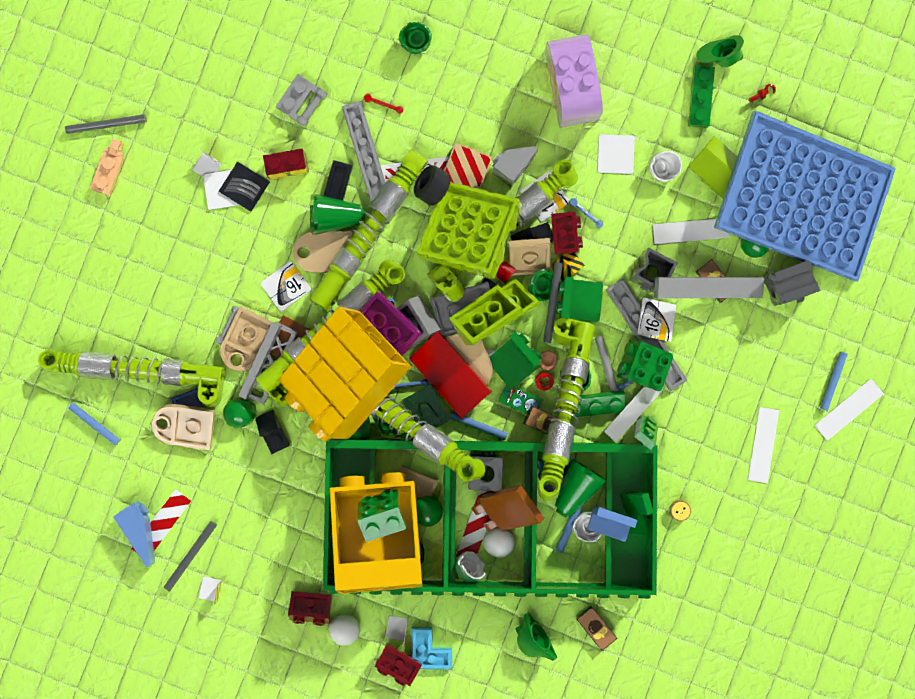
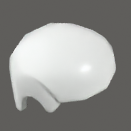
[649,151,682,182]
[572,512,602,542]
[484,527,516,558]
[455,552,486,582]
[328,614,360,646]

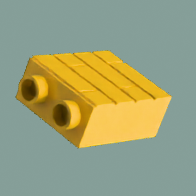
[279,306,411,441]
[330,472,423,594]

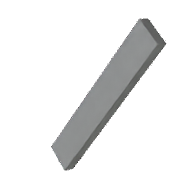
[342,101,396,217]
[654,277,764,299]
[605,279,687,391]

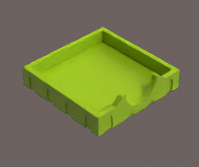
[416,182,522,279]

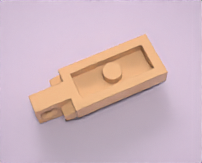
[90,138,125,197]

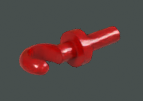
[748,84,776,103]

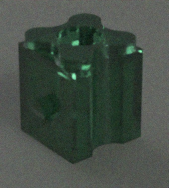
[402,384,450,428]

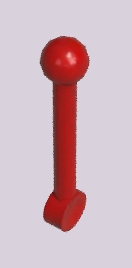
[364,94,404,114]

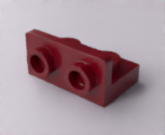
[551,211,583,255]
[288,591,332,626]
[374,644,422,686]

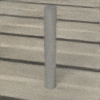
[595,336,618,392]

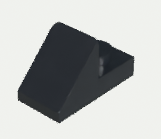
[510,222,554,243]
[255,409,291,455]

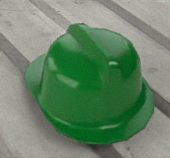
[696,35,744,68]

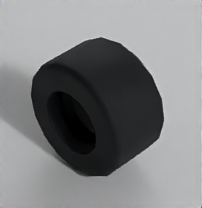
[414,165,450,205]

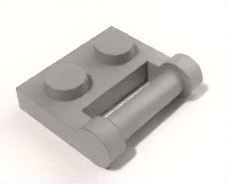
[276,74,328,127]

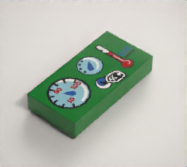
[498,385,543,414]

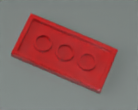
[409,331,492,419]

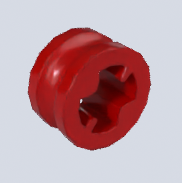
[535,373,554,391]

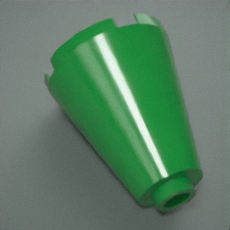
[310,194,365,235]
[555,459,606,517]

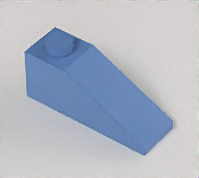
[113,501,155,568]

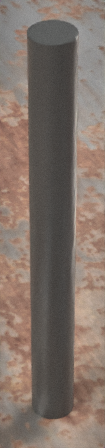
[65,114,147,134]
[543,262,563,343]
[164,521,217,591]

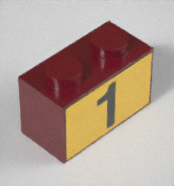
[263,148,309,179]

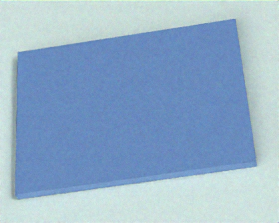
[714,111,896,282]

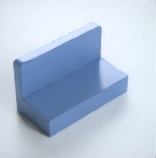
[587,506,637,542]

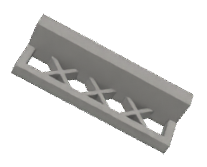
[238,321,298,404]

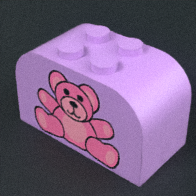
[544,34,603,128]

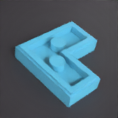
[412,627,452,669]

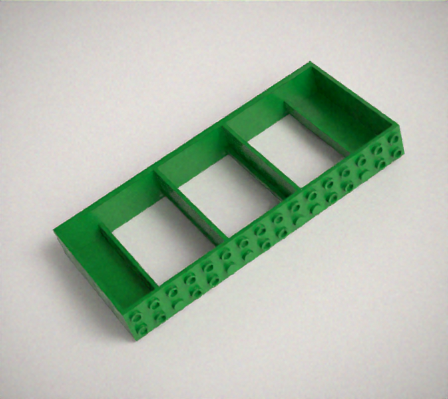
[323,439,658,599]

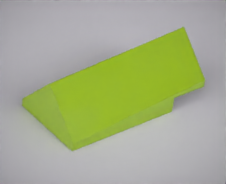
[688,136,737,199]
[449,278,540,345]

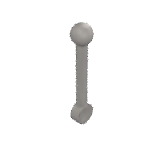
[216,306,239,344]

